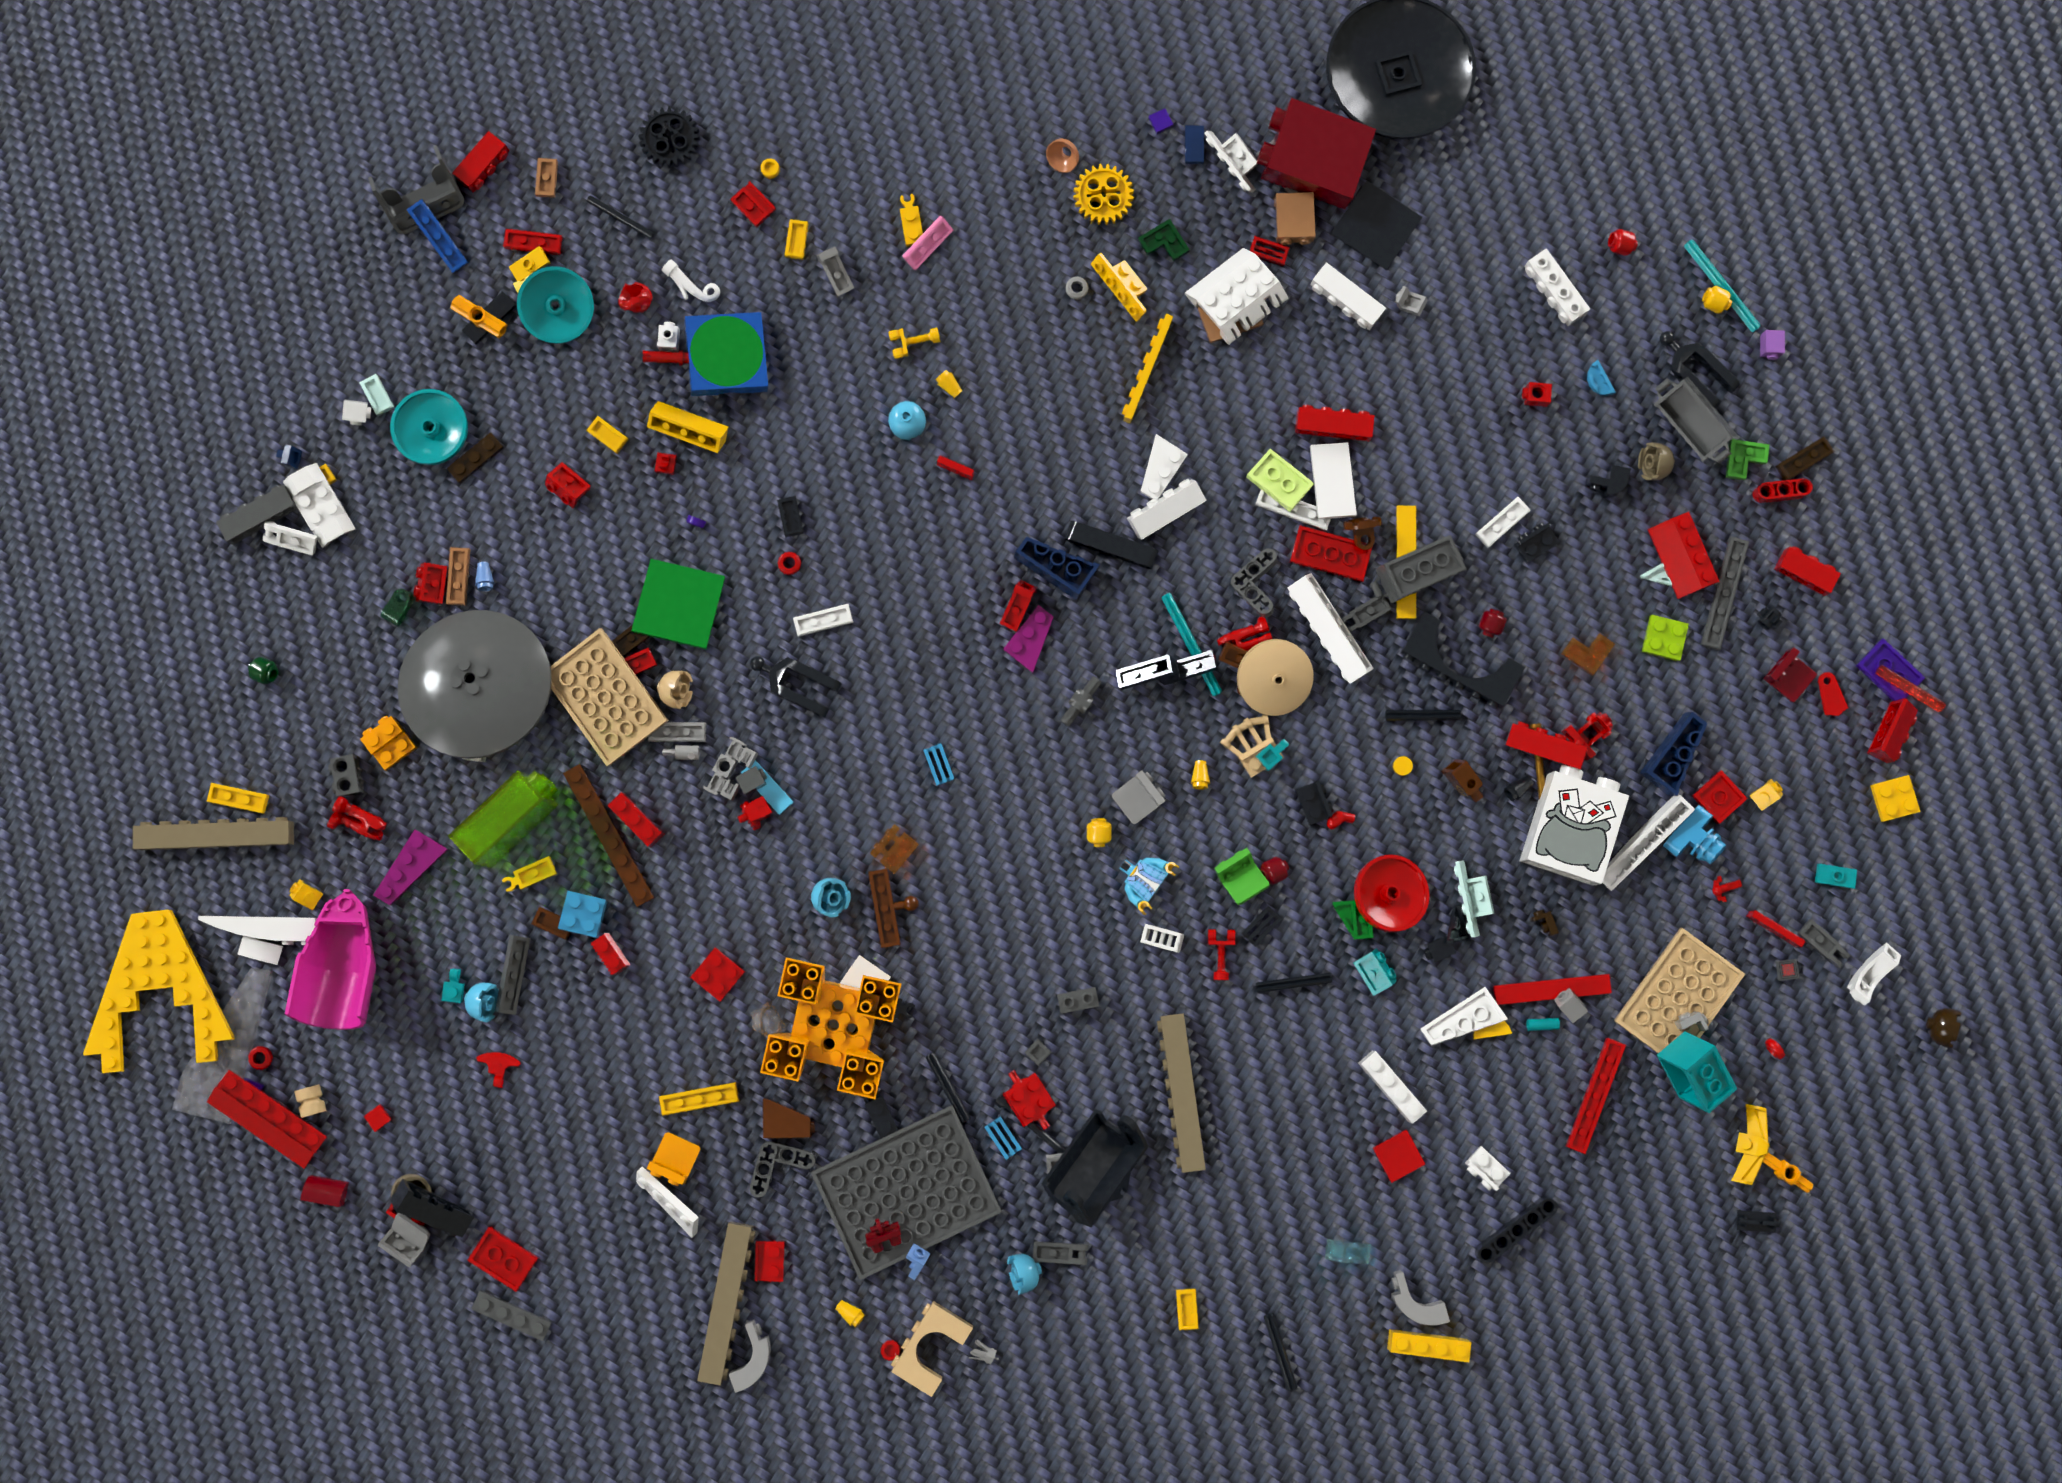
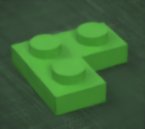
[1725,439,1769,480]

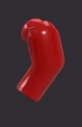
[1327,811,1355,830]

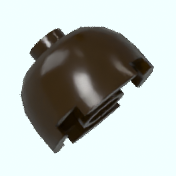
[1926,1008,1961,1048]

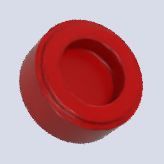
[881,1340,901,1361]

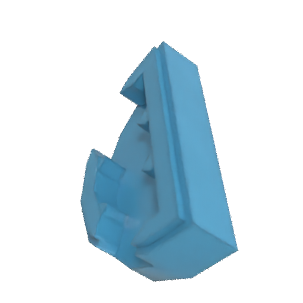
[1587,360,1616,396]

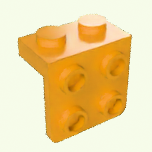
[647,1132,701,1186]

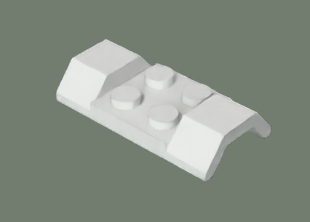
[283,463,356,548]

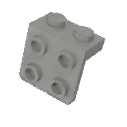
[1112,770,1165,824]
[378,1213,430,1268]

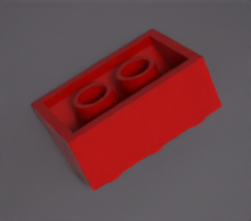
[1867,698,1918,763]

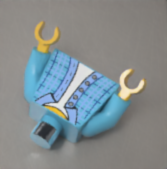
[1119,858,1179,915]

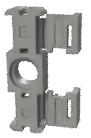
[703,737,758,801]

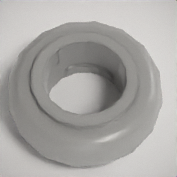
[1065,276,1089,300]

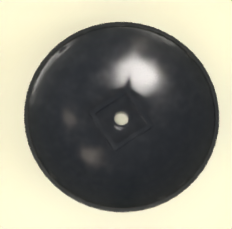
[1326,0,1476,139]

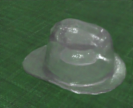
[751,1003,786,1040]

